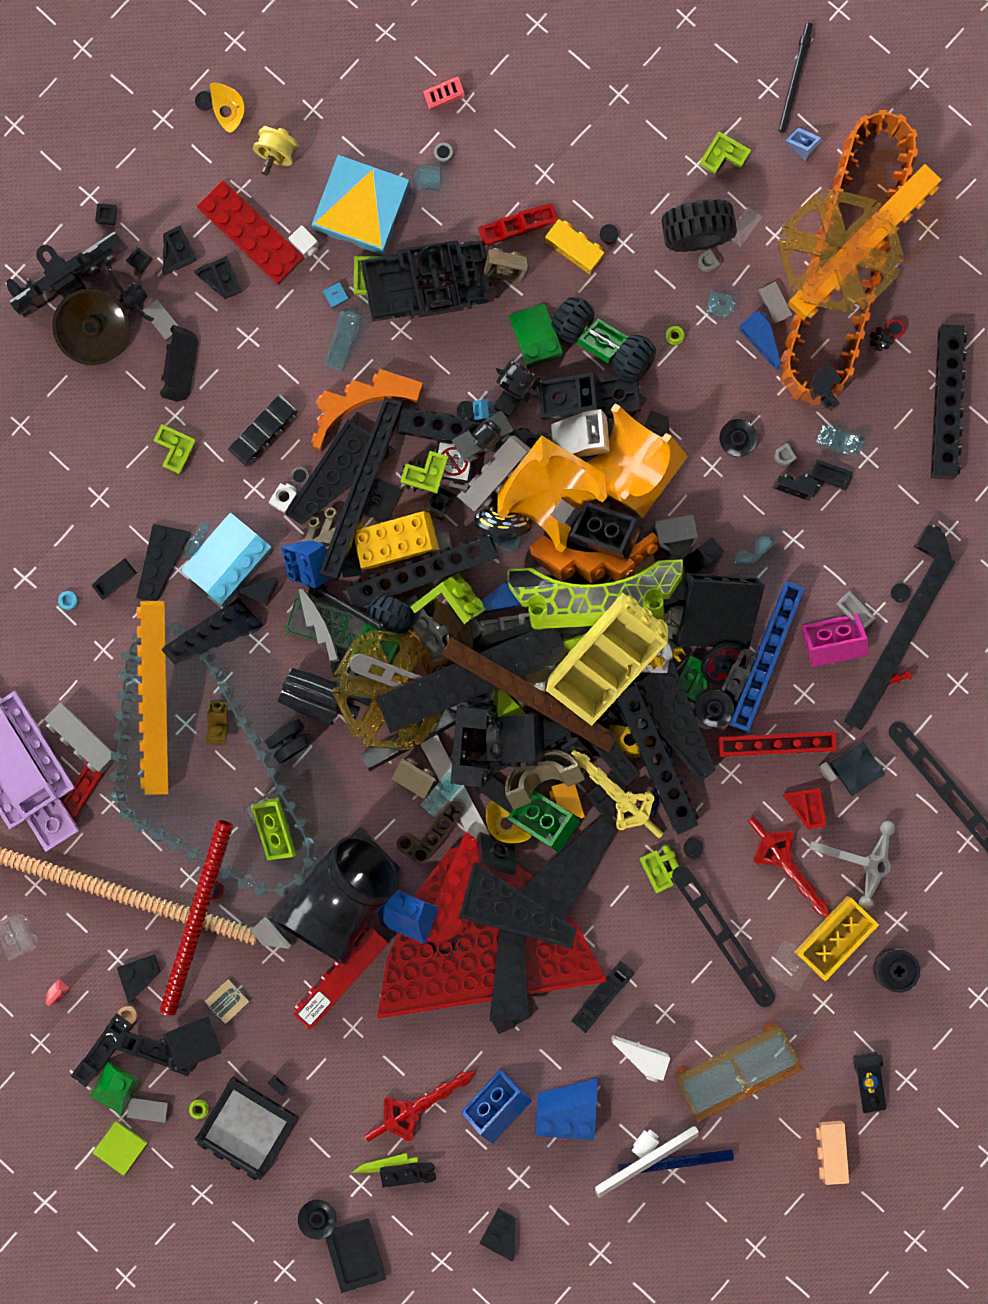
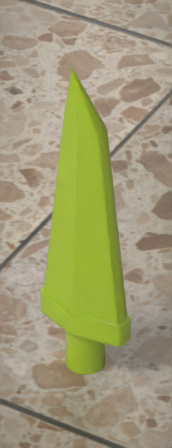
[352,1153,419,1173]

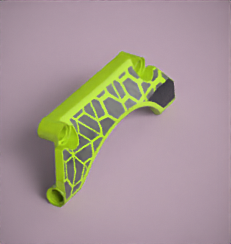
[508,559,684,630]

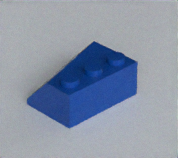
[535,1078,597,1140]

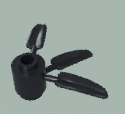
[107,262,154,321]

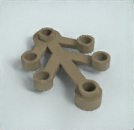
[298,507,365,553]

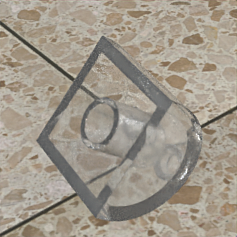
[0,913,38,962]

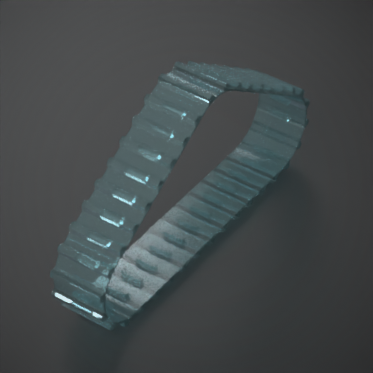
[109,622,318,896]

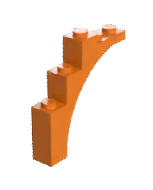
[311,369,424,452]
[530,533,659,584]

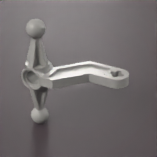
[809,821,895,911]

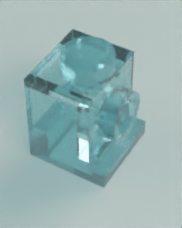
[706,290,736,318]

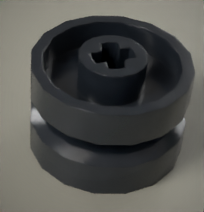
[264,719,314,764]
[873,948,920,993]

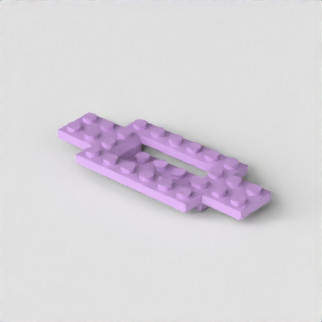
[0,691,80,852]

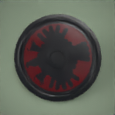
[701,642,746,685]

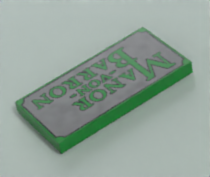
[285,595,367,652]

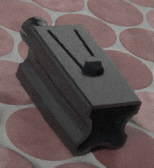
[278,668,360,725]

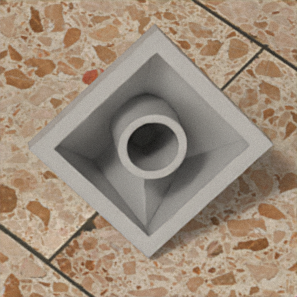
[250,915,295,949]

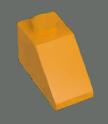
[549,783,585,818]

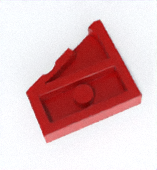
[783,788,827,829]

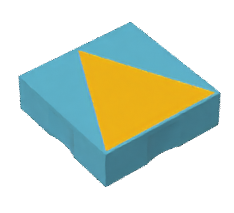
[312,155,410,255]

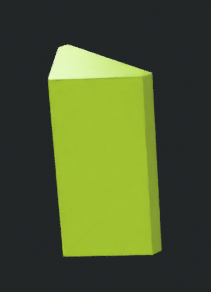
[251,797,296,860]

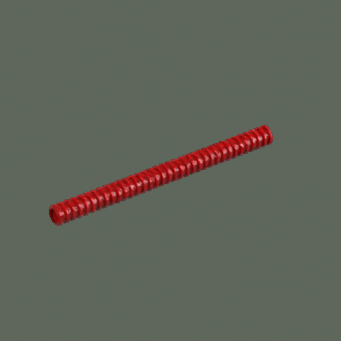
[160,820,233,1016]

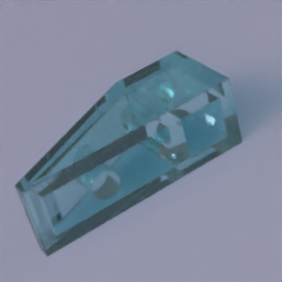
[324,308,363,372]

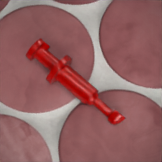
[888,670,912,684]

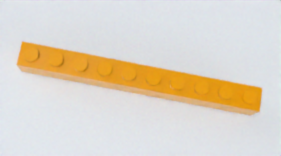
[787,164,942,321]
[136,601,168,795]

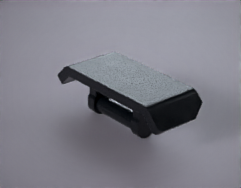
[160,325,198,402]

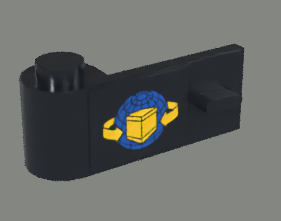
[853,1051,886,1114]

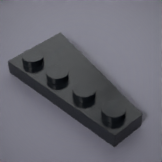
[136,524,191,601]

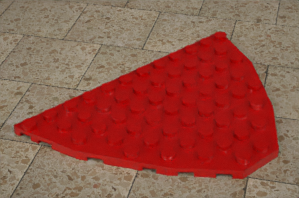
[377,847,606,1019]

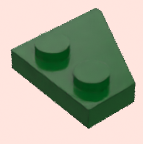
[679,655,707,702]

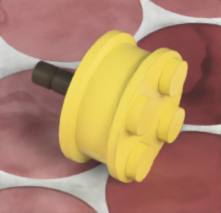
[253,126,298,176]

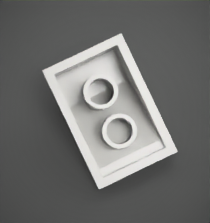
[611,1035,670,1082]

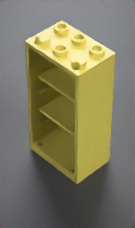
[546,593,668,726]

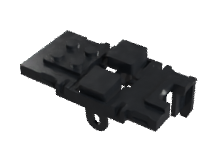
[6,232,128,318]
[360,240,497,322]

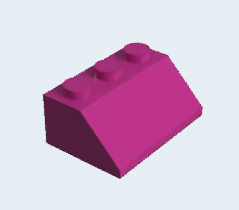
[801,614,868,667]

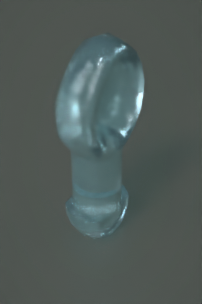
[185,523,208,557]

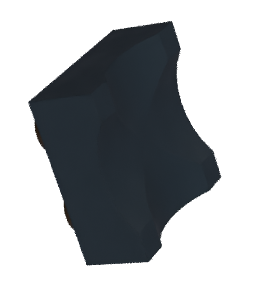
[830,742,886,796]

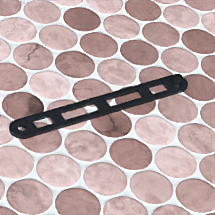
[888,722,988,853]
[672,866,775,1007]

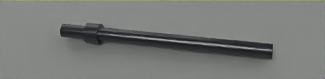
[778,22,813,133]

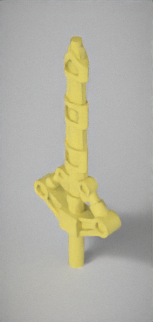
[571,750,663,838]

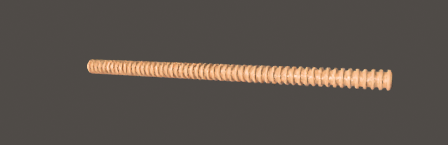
[0,847,257,945]

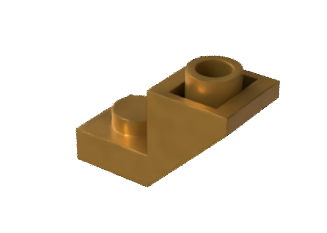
[206,701,229,745]

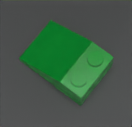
[508,304,563,369]
[507,790,580,853]

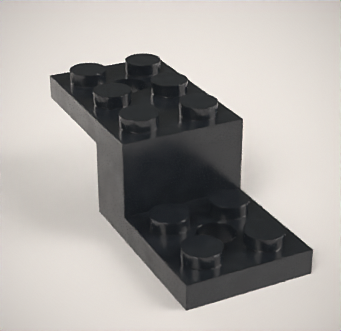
[538,372,641,420]

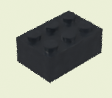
[570,501,642,561]

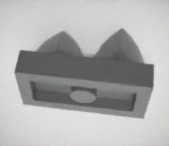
[486,722,501,761]

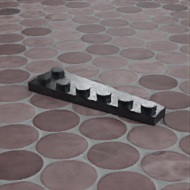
[161,598,264,665]
[490,929,528,1021]

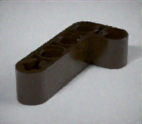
[397,799,466,864]

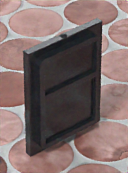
[325,1218,386,1293]

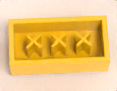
[354,511,439,569]
[794,896,879,982]

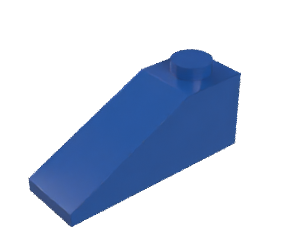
[739,310,781,371]
[481,580,522,614]

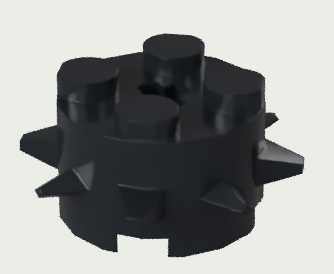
[496,361,541,403]

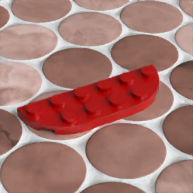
[426,832,489,942]

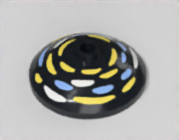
[474,505,532,537]

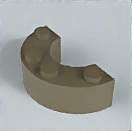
[505,750,585,810]

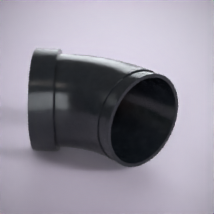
[274,836,399,965]

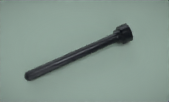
[309,584,384,631]

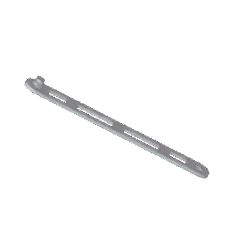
[350,654,499,720]

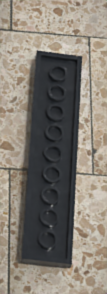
[375,628,568,733]

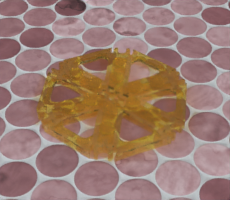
[777,189,904,314]
[333,630,440,750]

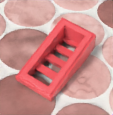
[423,77,465,110]
[46,979,70,1006]

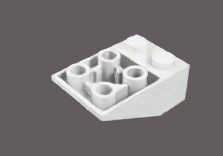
[551,409,610,458]

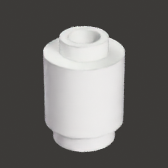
[632,1129,660,1158]

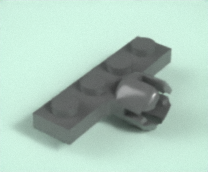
[403,595,448,658]

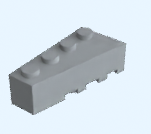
[457,435,531,512]

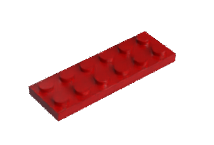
[197,180,304,285]

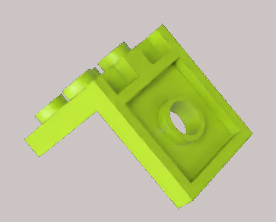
[411,572,486,624]

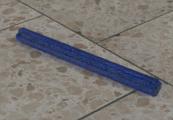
[618,1149,734,1173]

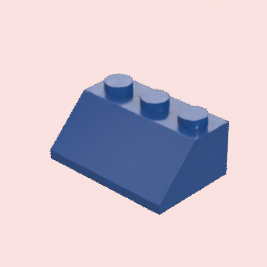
[378,890,439,944]
[461,1069,532,1144]

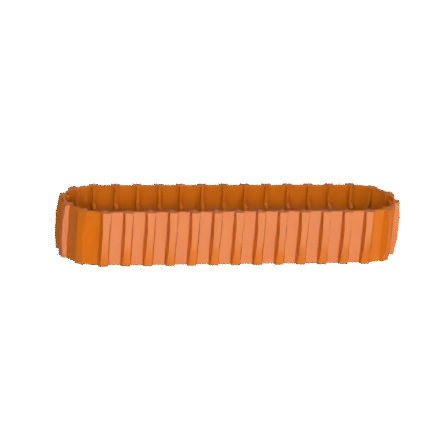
[780,110,918,406]

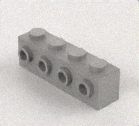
[44,702,118,773]

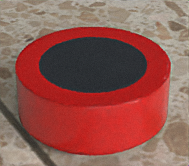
[885,319,905,339]

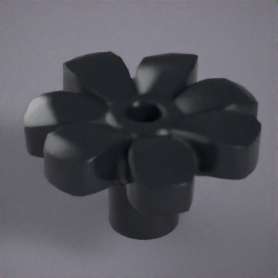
[870,327,894,351]

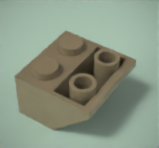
[391,758,437,799]

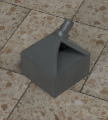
[653,515,698,560]

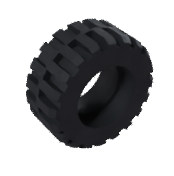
[661,199,737,252]

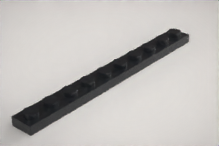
[319,397,404,580]
[844,552,956,730]

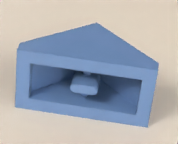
[785,128,823,162]

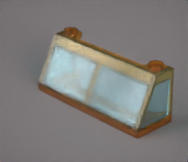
[673,1021,803,1122]

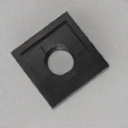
[477,832,517,875]

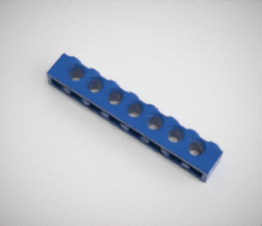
[728,581,804,732]

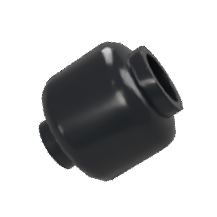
[473,420,502,449]

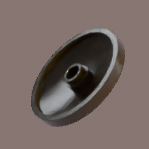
[52,288,130,365]

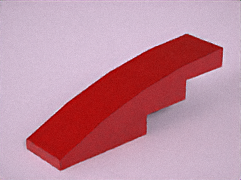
[478,203,558,246]

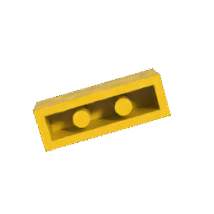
[545,219,604,275]

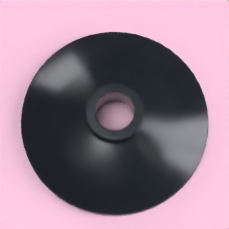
[719,419,758,457]
[695,690,734,728]
[298,1199,337,1240]

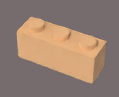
[816,1121,849,1185]

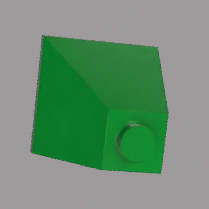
[90,1061,141,1115]

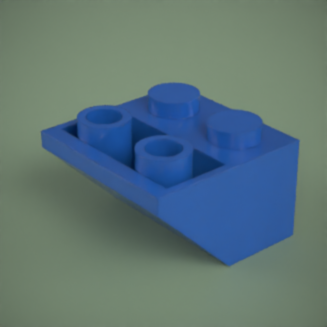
[281,540,330,588]

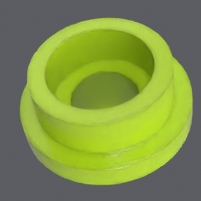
[666,326,685,345]
[189,1099,209,1120]

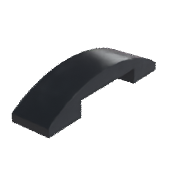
[571,961,635,1033]
[71,1013,132,1087]
[116,1030,193,1076]

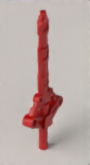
[747,816,829,917]
[365,1070,476,1142]

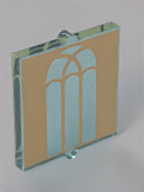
[204,978,250,1025]

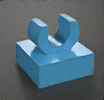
[473,399,495,421]

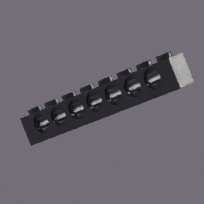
[930,324,967,480]
[398,406,552,452]
[346,534,500,609]
[616,683,699,835]

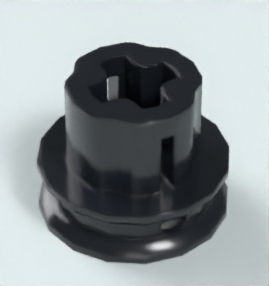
[597,705,621,729]

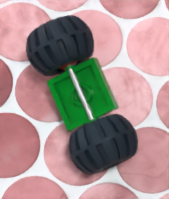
[551,297,656,382]
[336,594,414,704]

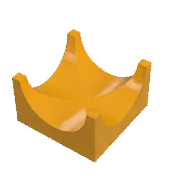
[586,404,688,518]
[498,436,607,553]

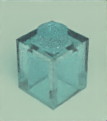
[413,165,441,191]

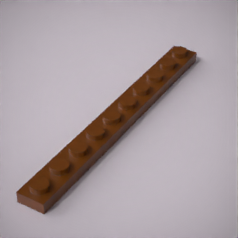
[441,638,618,753]

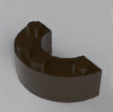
[426,601,473,675]

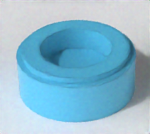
[58,591,79,611]

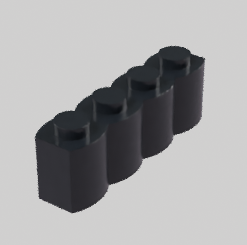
[228,395,298,467]

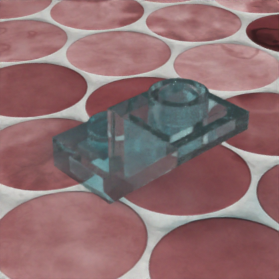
[816,425,865,456]
[734,536,775,564]
[420,771,462,817]

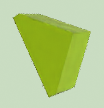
[493,688,526,717]

